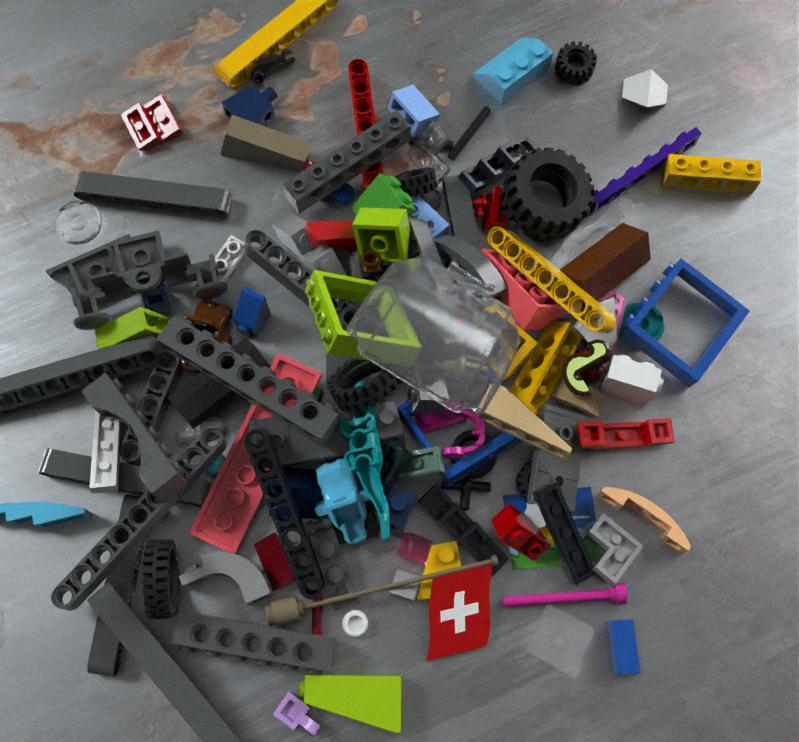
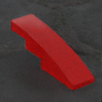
[304,220,358,253]

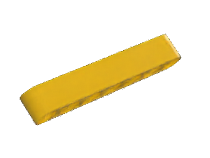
[215,0,339,89]
[487,227,616,334]

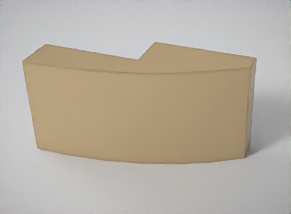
[550,376,606,417]

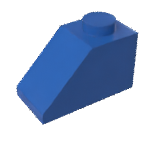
[233,286,271,337]

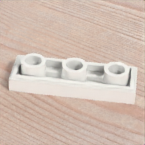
[192,235,247,302]

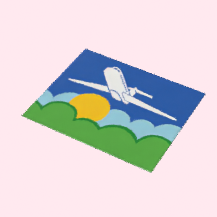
[503,487,602,570]

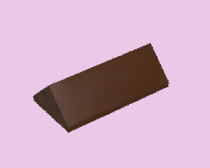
[560,223,651,308]

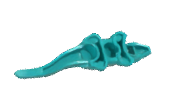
[340,381,390,541]

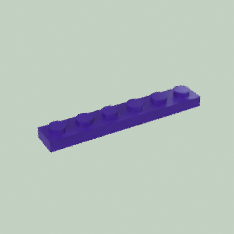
[590,127,702,214]

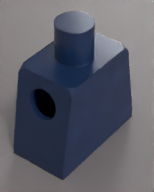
[222,86,278,127]
[378,485,418,539]

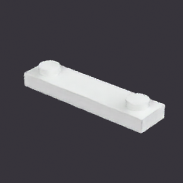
[90,410,122,493]

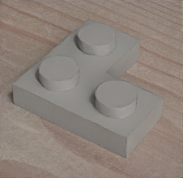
[587,513,644,586]

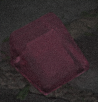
[396,532,433,566]

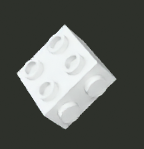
[598,355,664,406]

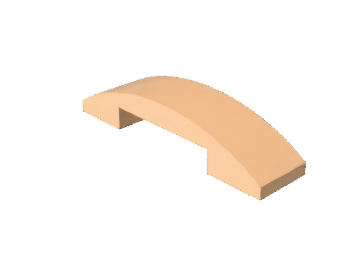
[597,487,691,554]

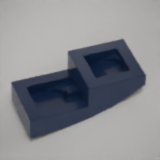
[139,279,171,314]

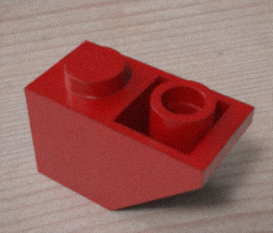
[491,504,551,561]

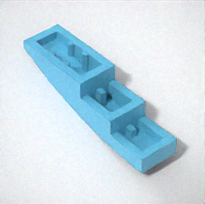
[0,502,92,529]

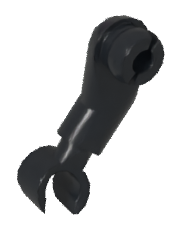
[251,49,296,84]

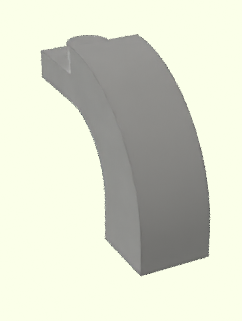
[179,552,273,606]

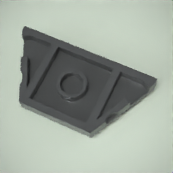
[45,234,131,293]

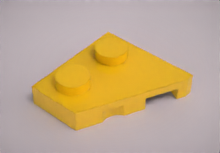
[417,541,461,601]

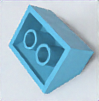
[473,38,553,105]

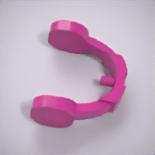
[442,403,486,460]

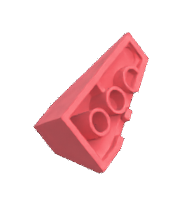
[481,248,567,331]

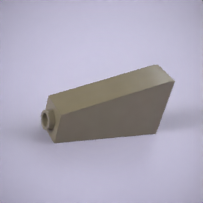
[220,115,312,172]

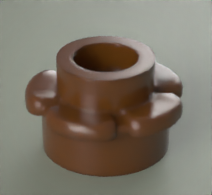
[360,251,384,274]

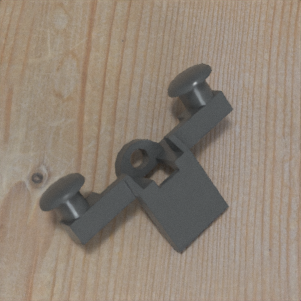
[70,230,228,330]

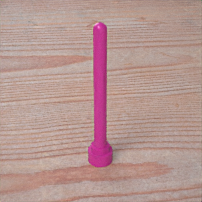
[502,583,627,607]

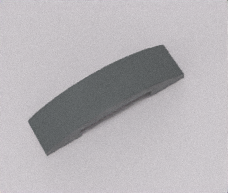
[433,235,508,299]

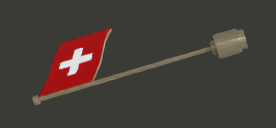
[265,555,499,661]

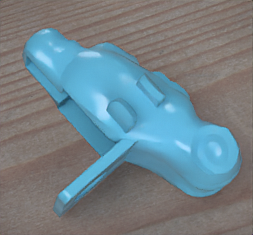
[315,459,371,545]

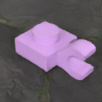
[273,692,322,735]

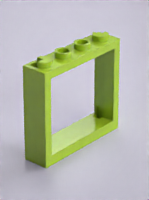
[305,270,422,367]

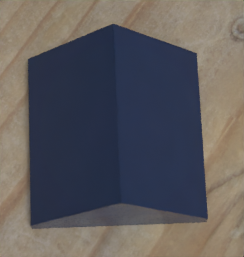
[269,467,322,520]

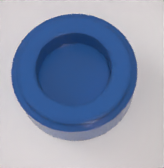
[332,183,355,206]

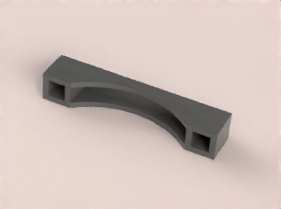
[82,373,188,503]

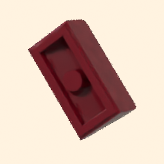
[254,532,296,591]

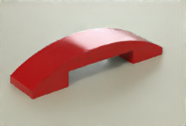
[577,418,675,449]

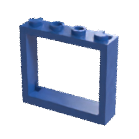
[621,258,750,387]
[398,364,522,487]

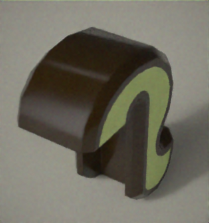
[562,339,611,400]

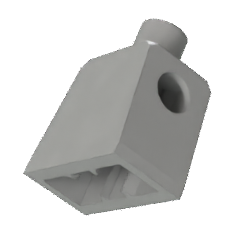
[373,401,406,448]

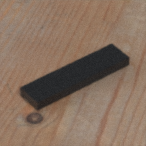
[532,481,597,585]

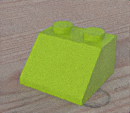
[352,207,410,265]

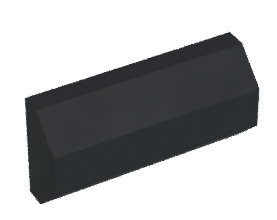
[168,338,271,429]

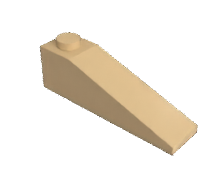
[475,383,572,462]

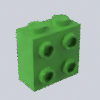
[351,173,416,217]

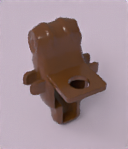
[182,300,233,373]

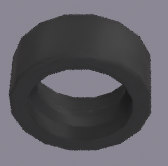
[450,429,497,479]

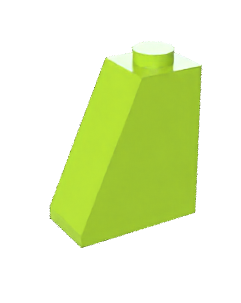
[95,307,170,349]

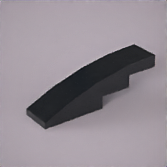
[458,136,537,194]
[418,484,509,577]

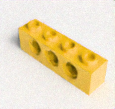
[662,154,761,194]
[509,321,583,417]

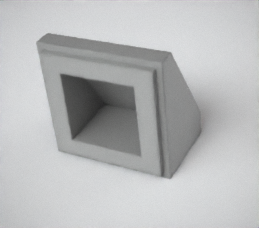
[389,569,420,602]

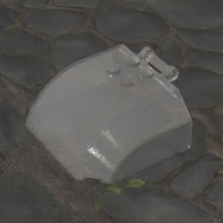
[346,256,521,414]

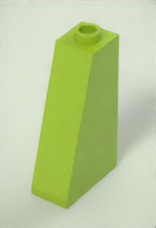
[300,675,401,733]

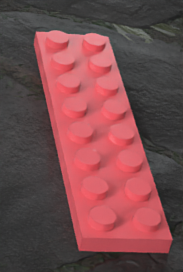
[189,353,322,554]

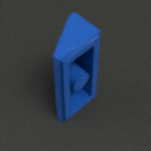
[607,620,641,675]

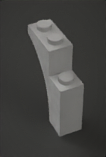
[272,213,347,276]

